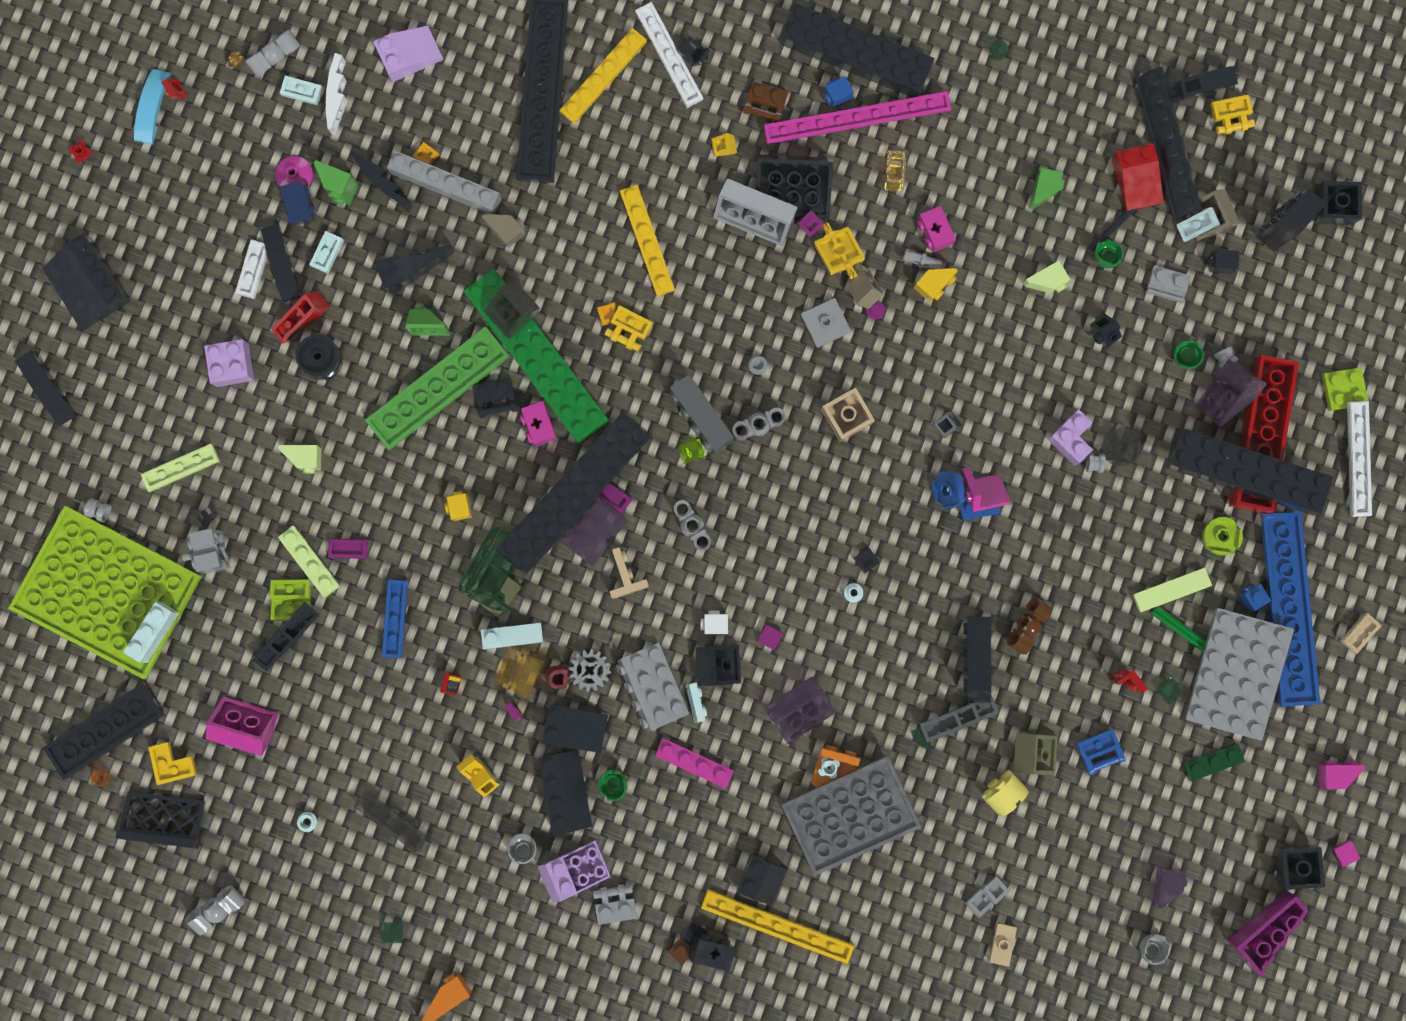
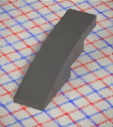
[920,695,999,742]

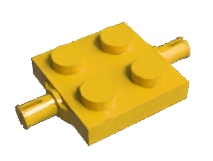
[814,222,865,279]

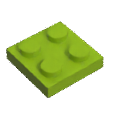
[1322,367,1368,411]

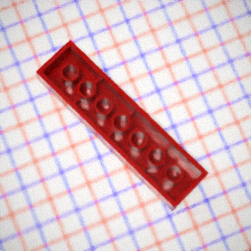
[1229,355,1299,514]

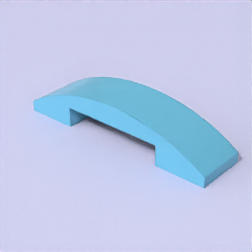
[134,69,172,145]

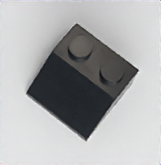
[695,645,741,686]
[736,853,788,906]

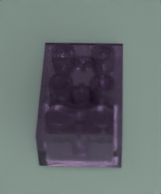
[1195,359,1267,426]

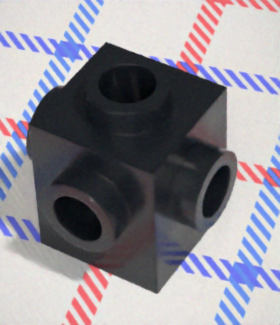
[1090,313,1122,348]

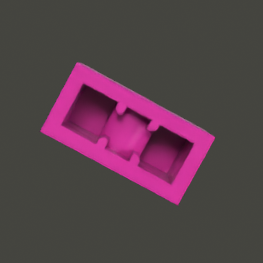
[917,206,956,253]
[520,401,557,447]

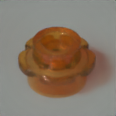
[91,768,111,788]

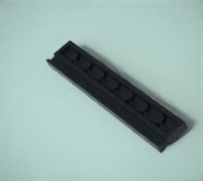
[1135,66,1202,219]

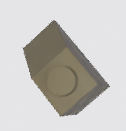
[482,214,525,249]
[849,263,884,309]

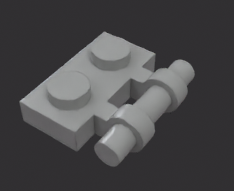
[593,884,637,925]

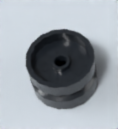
[296,335,343,381]

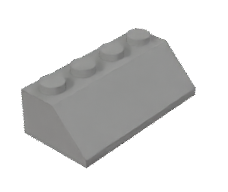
[713,178,797,246]

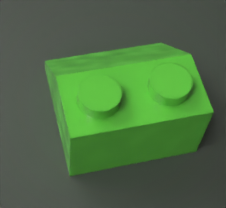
[314,160,359,206]

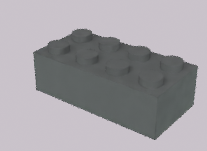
[669,374,734,455]

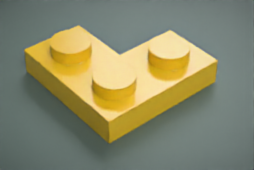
[148,742,197,785]

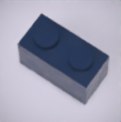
[280,181,316,226]

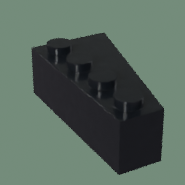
[963,616,991,703]

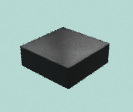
[853,547,880,574]

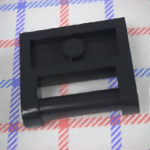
[473,378,518,419]

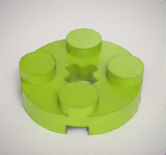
[1202,517,1243,556]

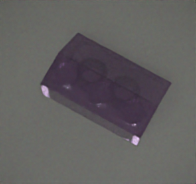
[561,497,627,567]
[764,676,836,744]

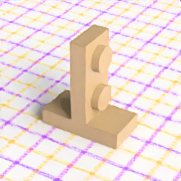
[610,547,649,599]

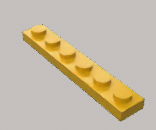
[560,28,647,124]
[620,185,675,297]

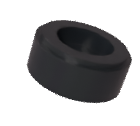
[197,507,218,525]

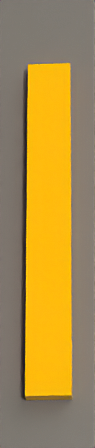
[701,889,855,964]

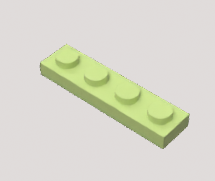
[278,526,341,598]

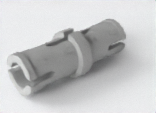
[903,249,942,270]

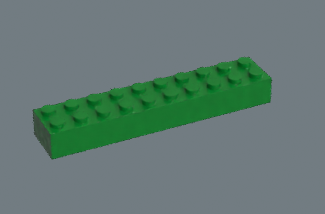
[464,269,609,445]

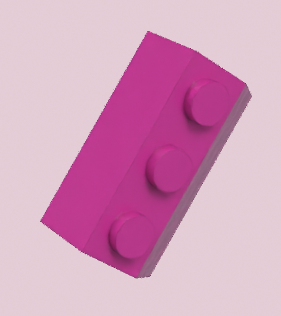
[206,697,278,756]

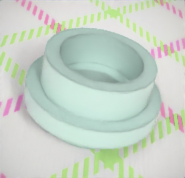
[844,583,863,603]
[297,812,317,832]

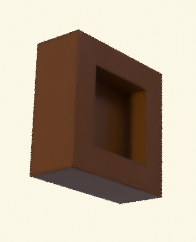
[668,937,691,965]

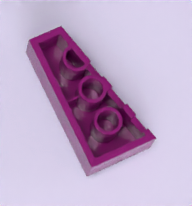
[1228,890,1308,977]

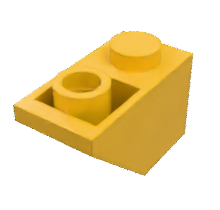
[914,268,958,303]

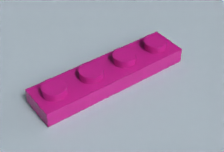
[655,738,734,789]

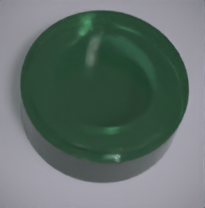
[989,40,1008,60]

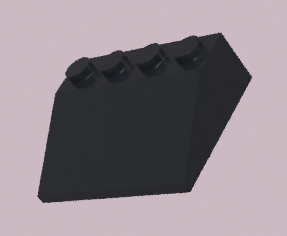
[756,154,834,218]
[42,233,131,331]

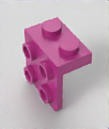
[962,468,1010,512]

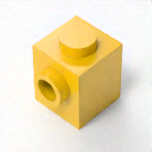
[445,491,472,521]

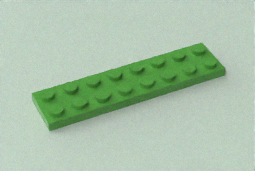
[365,326,510,451]

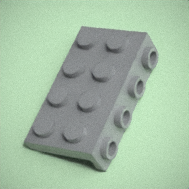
[617,643,689,732]

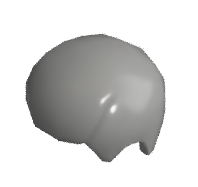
[507,833,537,864]
[1139,934,1170,965]

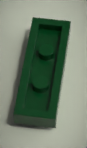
[1182,743,1245,782]

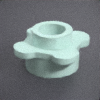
[818,757,840,779]

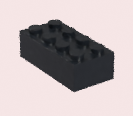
[1256,188,1326,252]

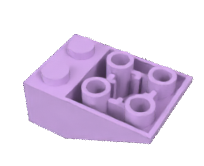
[537,841,611,903]

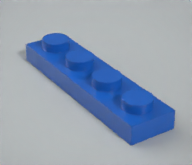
[382,580,408,658]

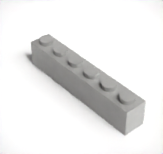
[387,150,502,214]

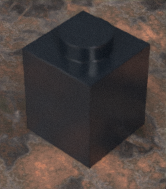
[1207,249,1239,274]

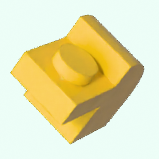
[456,754,499,798]

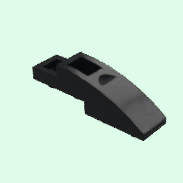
[1168,66,1238,104]

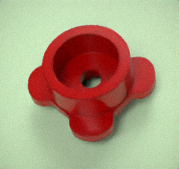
[69,140,92,163]

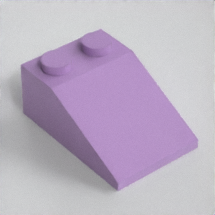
[373,26,443,82]

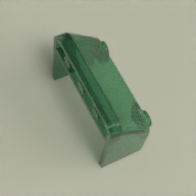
[458,527,515,612]

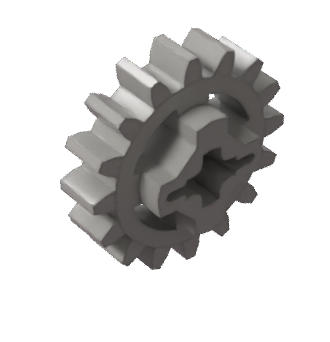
[569,649,611,692]

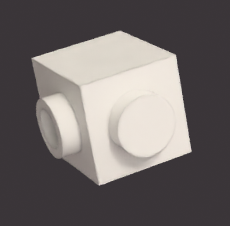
[701,611,728,634]

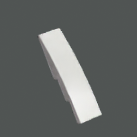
[326,53,347,135]

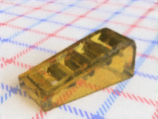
[884,150,906,191]

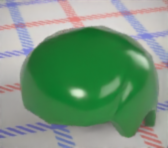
[1094,239,1124,268]
[1173,340,1204,369]
[598,769,628,801]

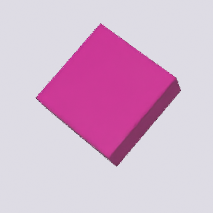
[1332,840,1361,867]

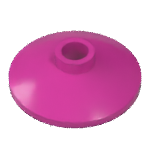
[275,156,313,186]

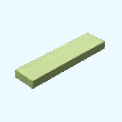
[141,443,220,492]
[1132,568,1212,613]

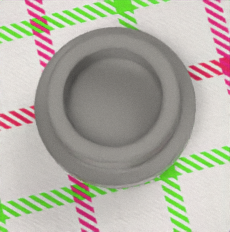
[748,356,767,375]

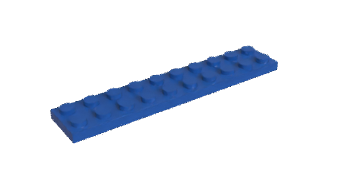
[1260,512,1320,707]

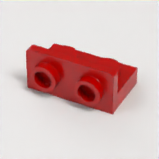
[1110,668,1148,694]

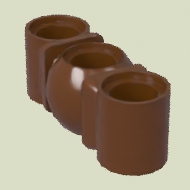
[1007,597,1052,655]

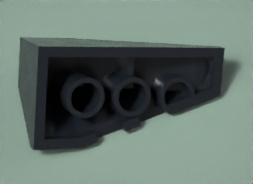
[374,244,455,293]

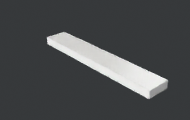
[635,2,703,108]
[1347,401,1372,517]

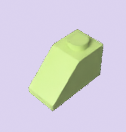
[1023,261,1071,293]
[278,445,322,474]

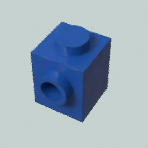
[823,76,854,109]
[1237,584,1271,612]

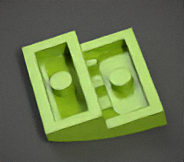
[270,580,311,621]

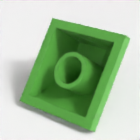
[406,306,450,336]

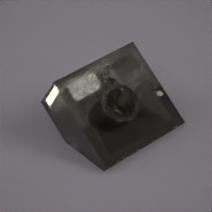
[483,280,540,339]

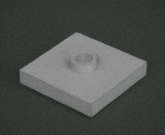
[801,298,851,348]

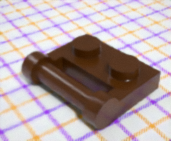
[743,81,788,123]

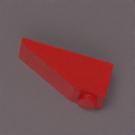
[271,292,330,344]

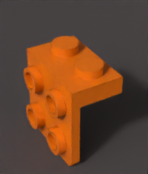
[811,745,860,787]

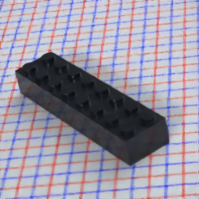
[780,3,935,98]
[1165,428,1333,516]

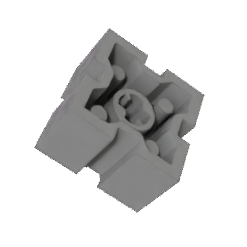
[182,528,231,574]

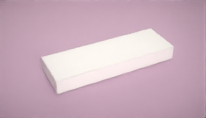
[235,239,268,299]

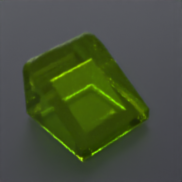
[678,439,706,464]

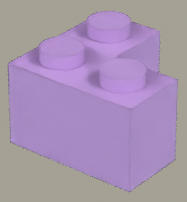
[1047,410,1093,466]

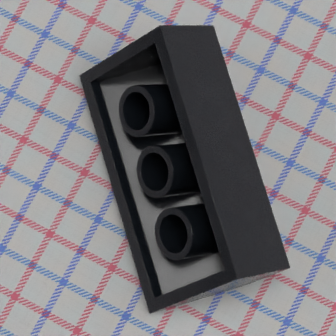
[538,749,593,836]

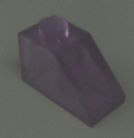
[1153,866,1188,909]

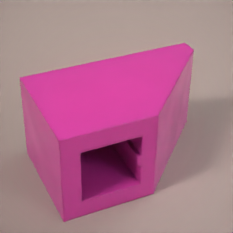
[1318,760,1365,789]

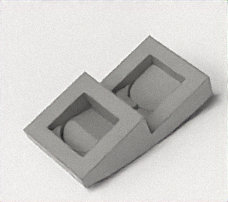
[964,876,1009,918]

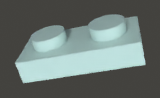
[280,76,323,105]
[1177,207,1220,242]
[309,231,344,274]
[685,683,707,723]

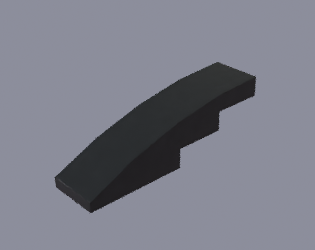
[351,151,412,213]
[261,223,301,303]
[15,350,77,427]
[252,602,320,672]

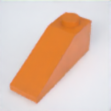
[422,973,473,1021]

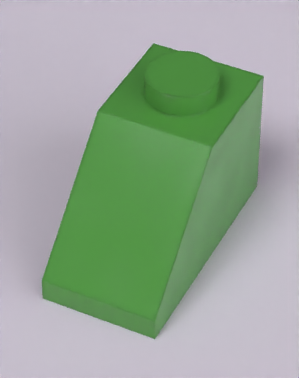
[1029,168,1065,210]

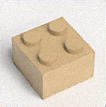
[821,388,875,442]

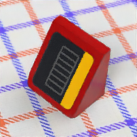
[440,673,462,695]

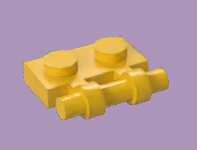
[1210,95,1255,135]
[605,305,653,352]

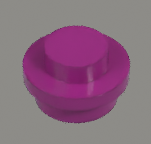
[866,301,885,320]

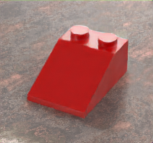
[1111,143,1163,211]

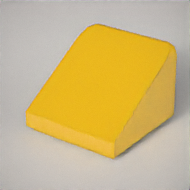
[712,133,737,157]

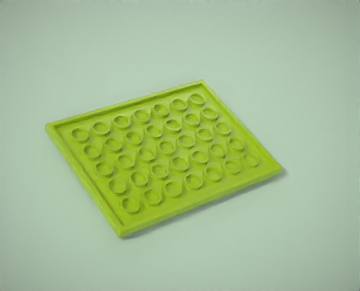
[8,506,202,679]

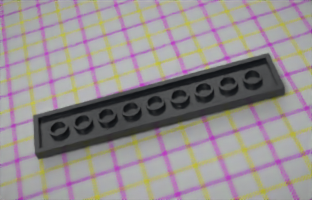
[516,0,569,183]
[496,413,651,576]

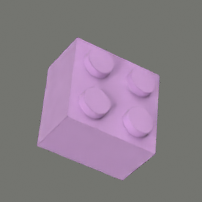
[204,339,254,387]

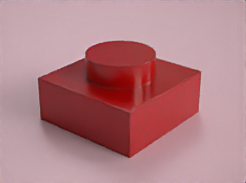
[161,78,188,100]

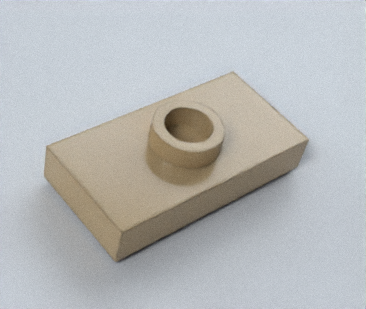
[1340,613,1382,654]
[989,923,1017,967]

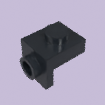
[677,37,710,67]

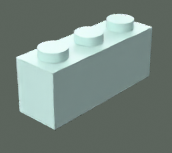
[123,602,179,663]

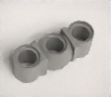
[245,29,300,77]
[732,408,785,441]
[674,500,711,551]
[185,885,245,935]

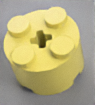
[982,770,1029,817]

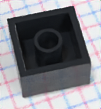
[1315,181,1362,225]
[1274,845,1325,890]

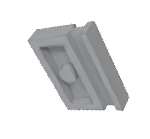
[1145,265,1191,303]

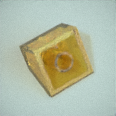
[494,647,545,698]

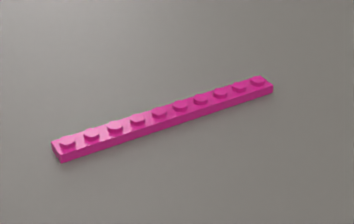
[764,91,951,145]

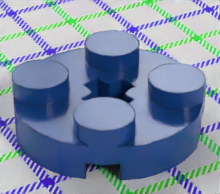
[932,470,966,509]

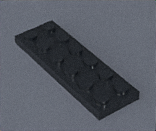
[43,683,166,780]

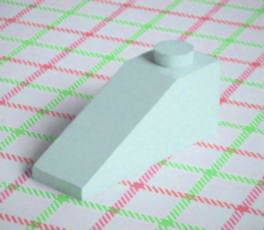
[481,623,543,650]

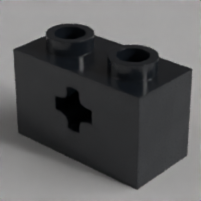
[688,933,736,971]

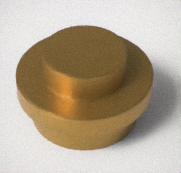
[227,51,245,69]

